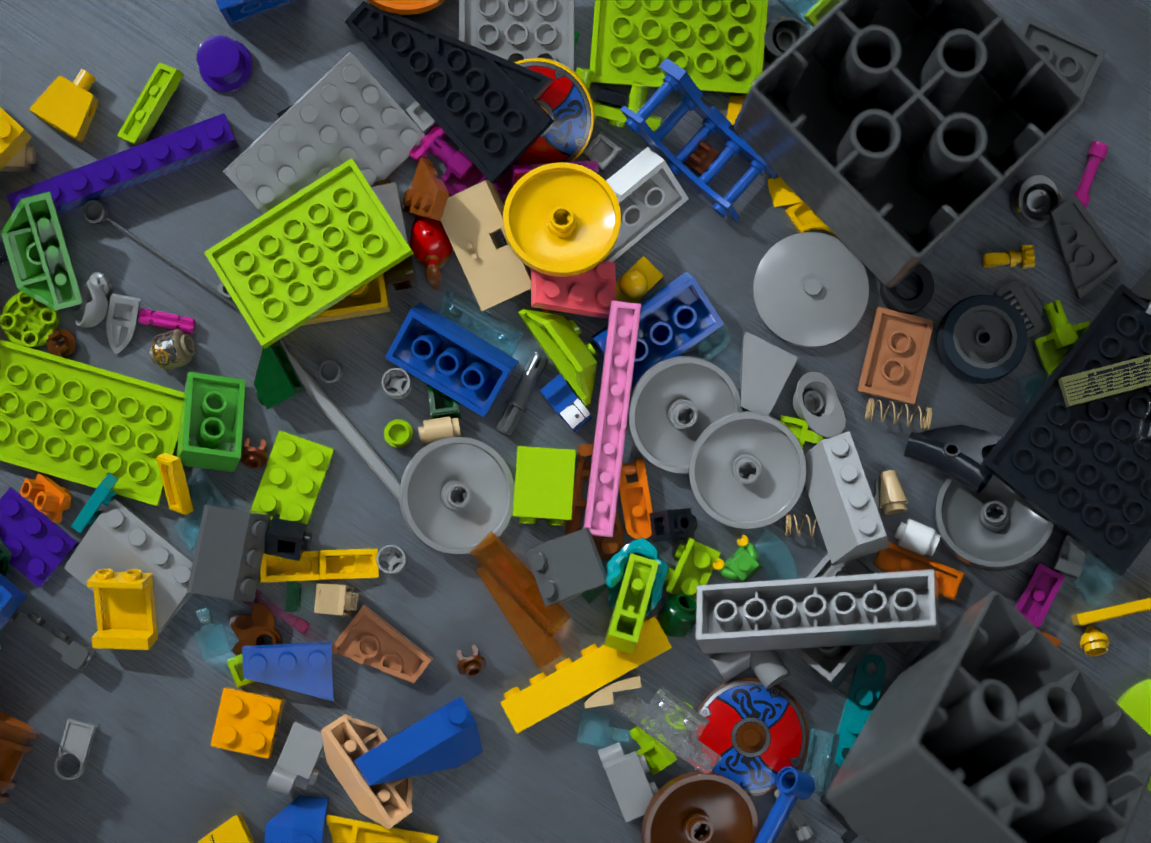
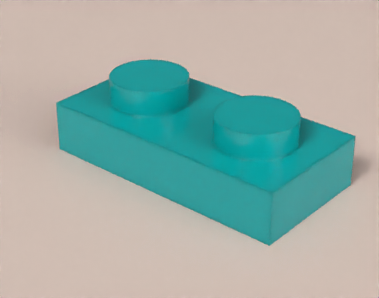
[71,473,119,533]

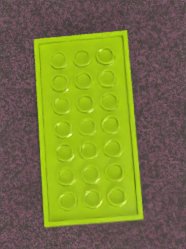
[0,339,184,507]

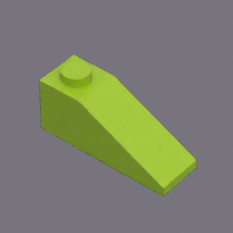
[604,554,659,654]

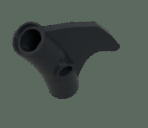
[904,425,1001,494]

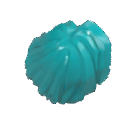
[606,538,668,618]

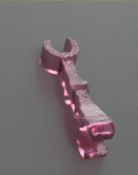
[242,588,310,633]

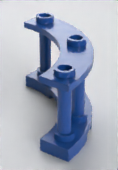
[620,58,777,222]

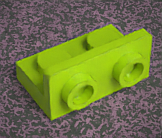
[664,537,721,603]

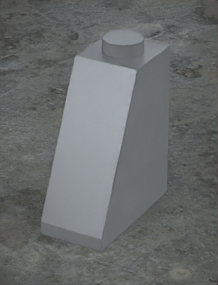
[739,331,798,415]

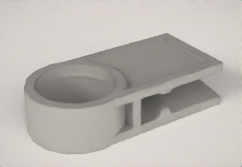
[54,719,97,780]

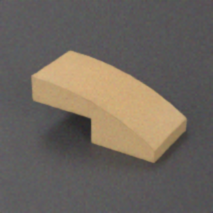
[584,676,642,708]

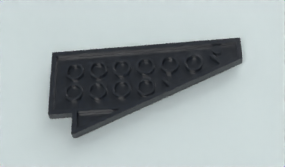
[345,1,554,184]

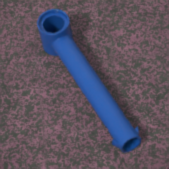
[754,767,815,843]

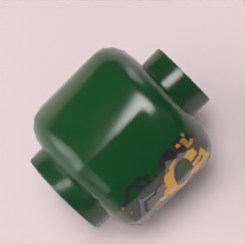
[657,594,697,638]

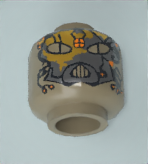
[149,329,195,371]

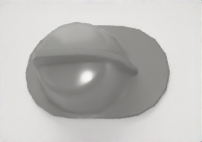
[793,372,846,438]

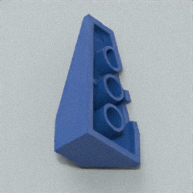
[354,696,483,786]

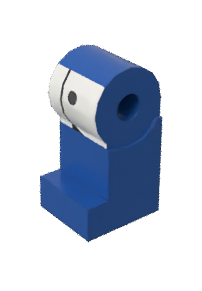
[540,374,593,432]

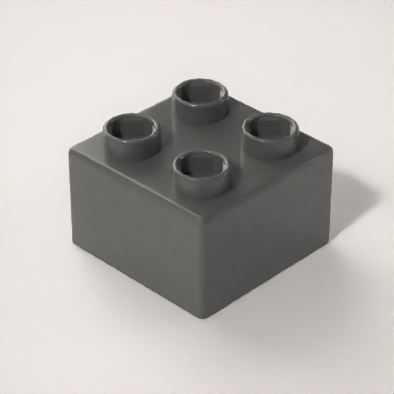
[734,0,1084,288]

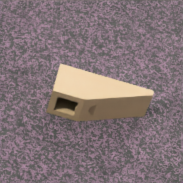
[314,584,359,617]

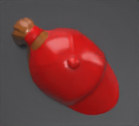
[410,216,453,290]

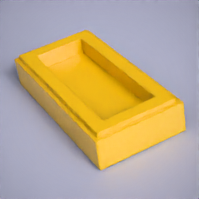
[156,453,194,515]

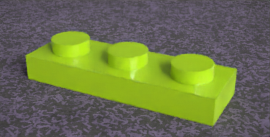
[117,62,184,146]

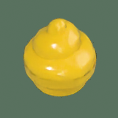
[1080,625,1110,657]

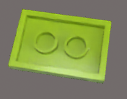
[251,430,335,527]

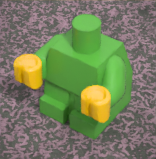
[712,535,763,583]

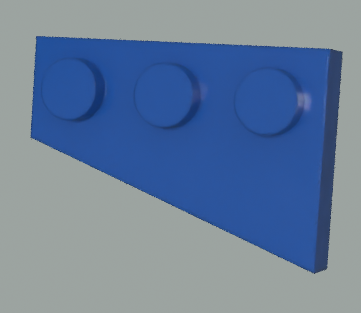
[242,641,334,701]

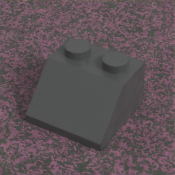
[525,527,607,607]

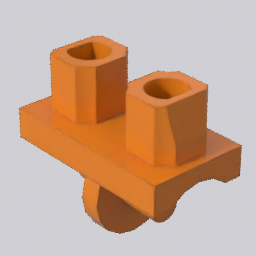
[19,473,72,523]

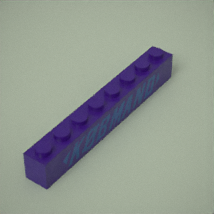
[6,113,239,215]

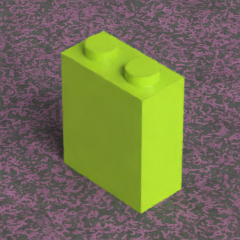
[513,446,576,526]

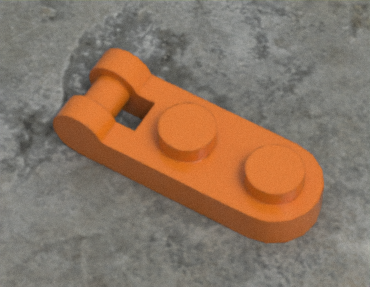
[619,458,653,540]

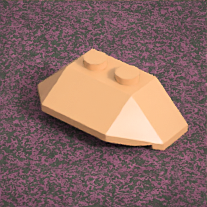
[321,714,412,829]

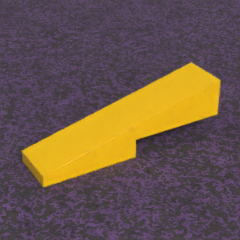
[258,548,379,583]

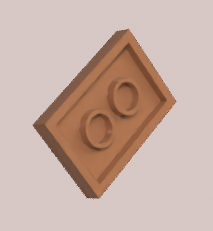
[857,307,935,405]

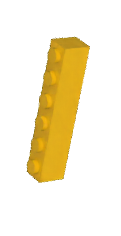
[500,616,672,734]

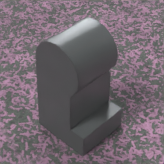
[1050,532,1088,579]

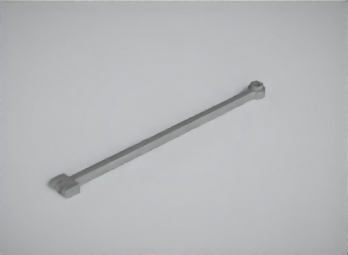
[218,283,401,502]

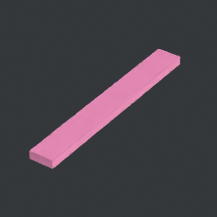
[583,300,641,537]

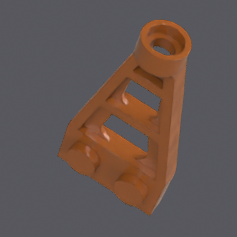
[565,444,624,561]

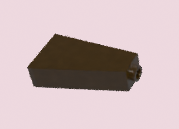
[371,179,419,293]

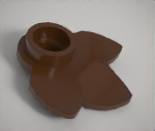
[229,602,282,655]

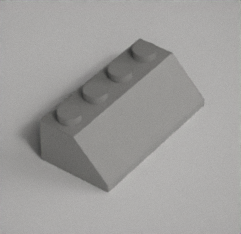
[804,431,889,566]

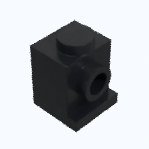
[649,508,697,542]
[265,513,312,561]

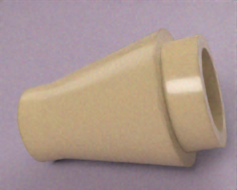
[880,470,909,515]

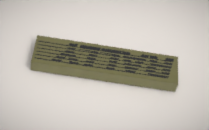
[1058,354,1151,407]

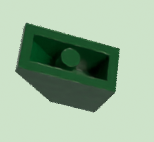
[254,340,306,410]

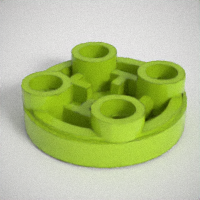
[0,291,60,349]

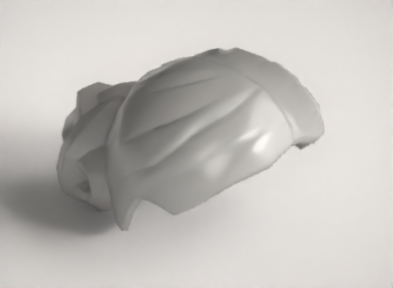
[73,272,113,328]

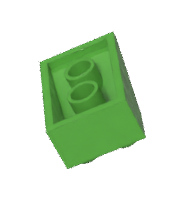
[177,372,246,472]

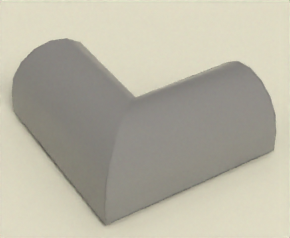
[709,650,791,691]

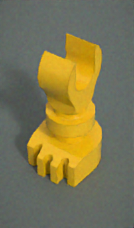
[983,244,1035,269]

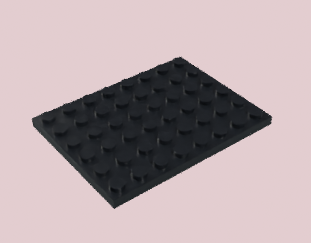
[981,284,1151,576]

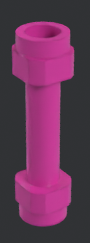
[1072,141,1109,209]

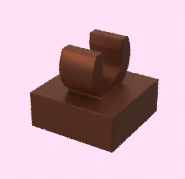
[684,141,720,176]

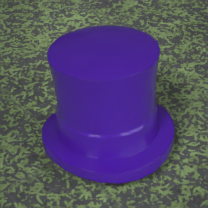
[197,35,253,93]

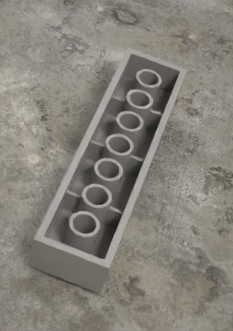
[696,570,940,654]

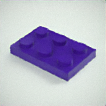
[0,487,79,588]

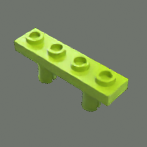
[576,67,662,131]

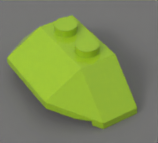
[518,309,598,409]

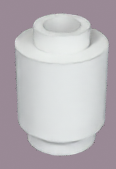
[894,519,940,556]

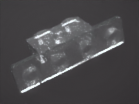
[612,686,721,775]

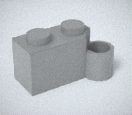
[266,721,326,797]
[598,742,658,822]

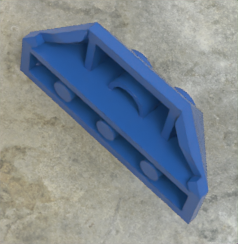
[264,796,329,843]

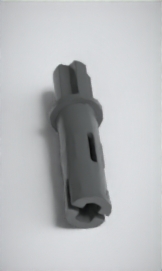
[497,352,549,435]

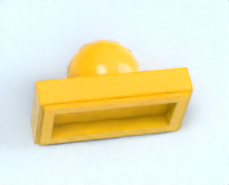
[616,256,664,303]

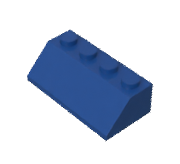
[591,272,724,388]
[385,302,519,417]

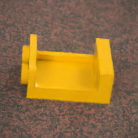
[86,568,158,650]

